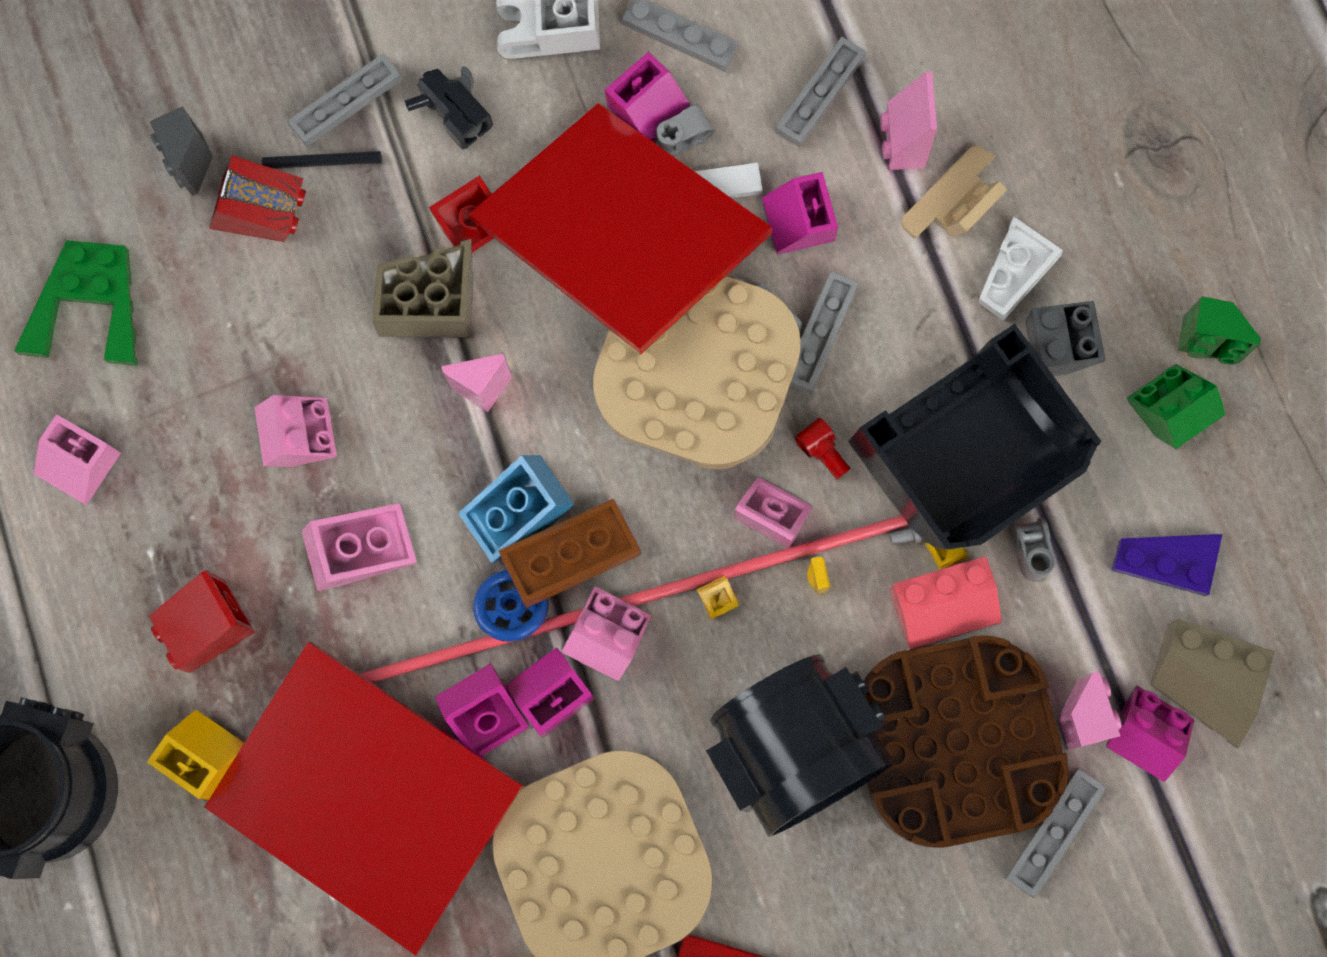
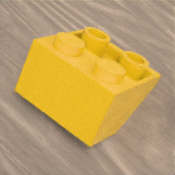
[147,710,245,800]

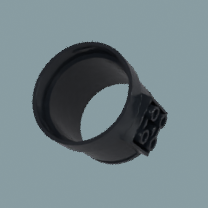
[706,654,894,837]
[0,697,118,879]

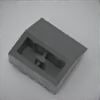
[150,106,213,196]
[1025,301,1106,376]

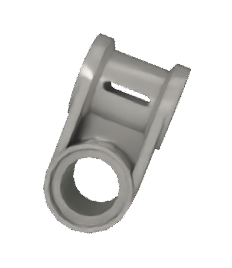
[656,105,715,157]
[1010,517,1056,582]

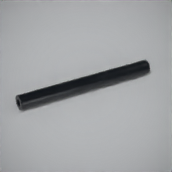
[262,151,382,169]

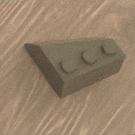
[372,239,474,338]
[1150,619,1275,748]

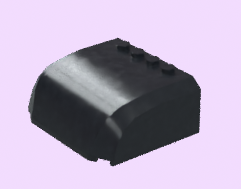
[848,323,1101,550]

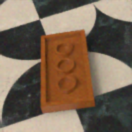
[499,498,641,608]

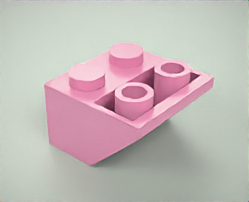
[254,395,337,467]
[34,414,121,505]
[561,586,651,682]
[1057,671,1122,750]

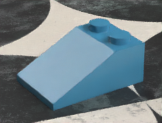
[458,455,575,563]

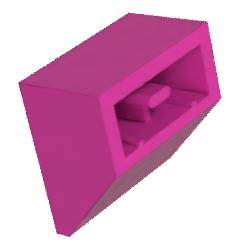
[605,51,690,141]
[762,172,838,255]
[505,647,595,738]
[1106,685,1194,782]

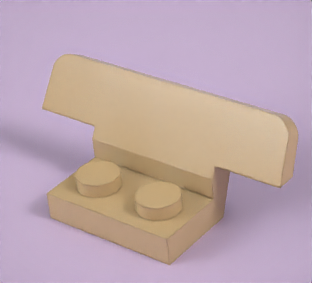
[902,146,1007,239]

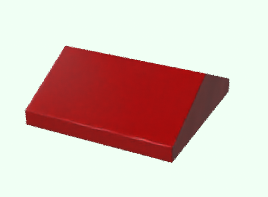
[428,175,494,253]

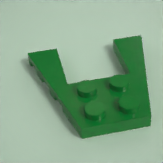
[14,240,138,366]

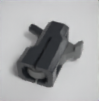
[404,66,493,150]

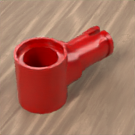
[794,417,851,480]

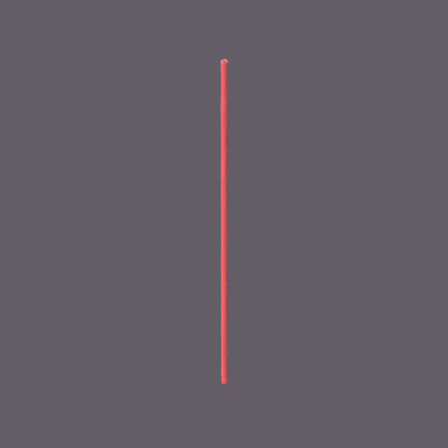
[359,515,910,683]

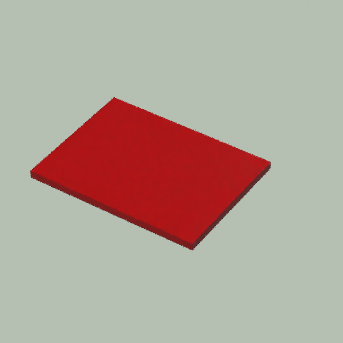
[469,103,772,354]
[204,642,524,956]

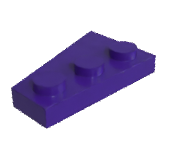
[1112,534,1223,596]

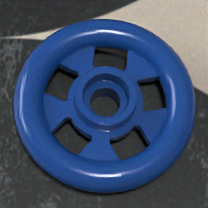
[473,570,549,642]

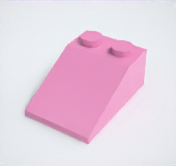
[880,71,937,170]
[301,503,417,591]

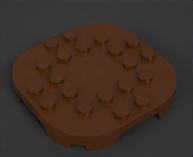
[863,635,1068,848]

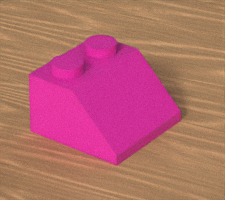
[435,663,529,756]

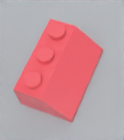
[890,556,1002,650]

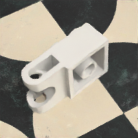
[496,0,600,59]

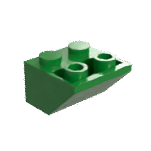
[1178,296,1261,365]
[1127,364,1226,449]

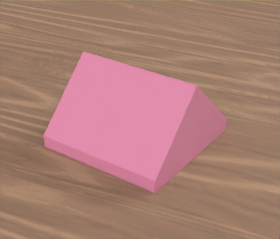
[441,353,512,412]
[734,477,813,548]

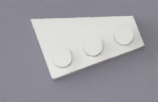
[979,216,1063,321]

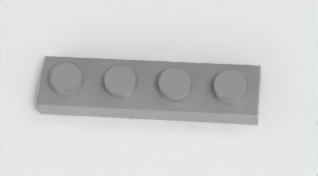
[621,0,739,72]
[775,37,866,148]
[288,53,402,147]
[790,271,859,394]
[1005,768,1107,898]

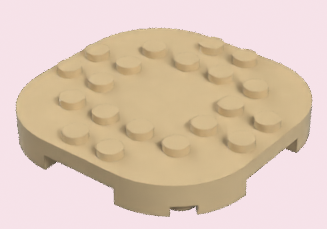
[593,276,800,470]
[493,751,713,957]

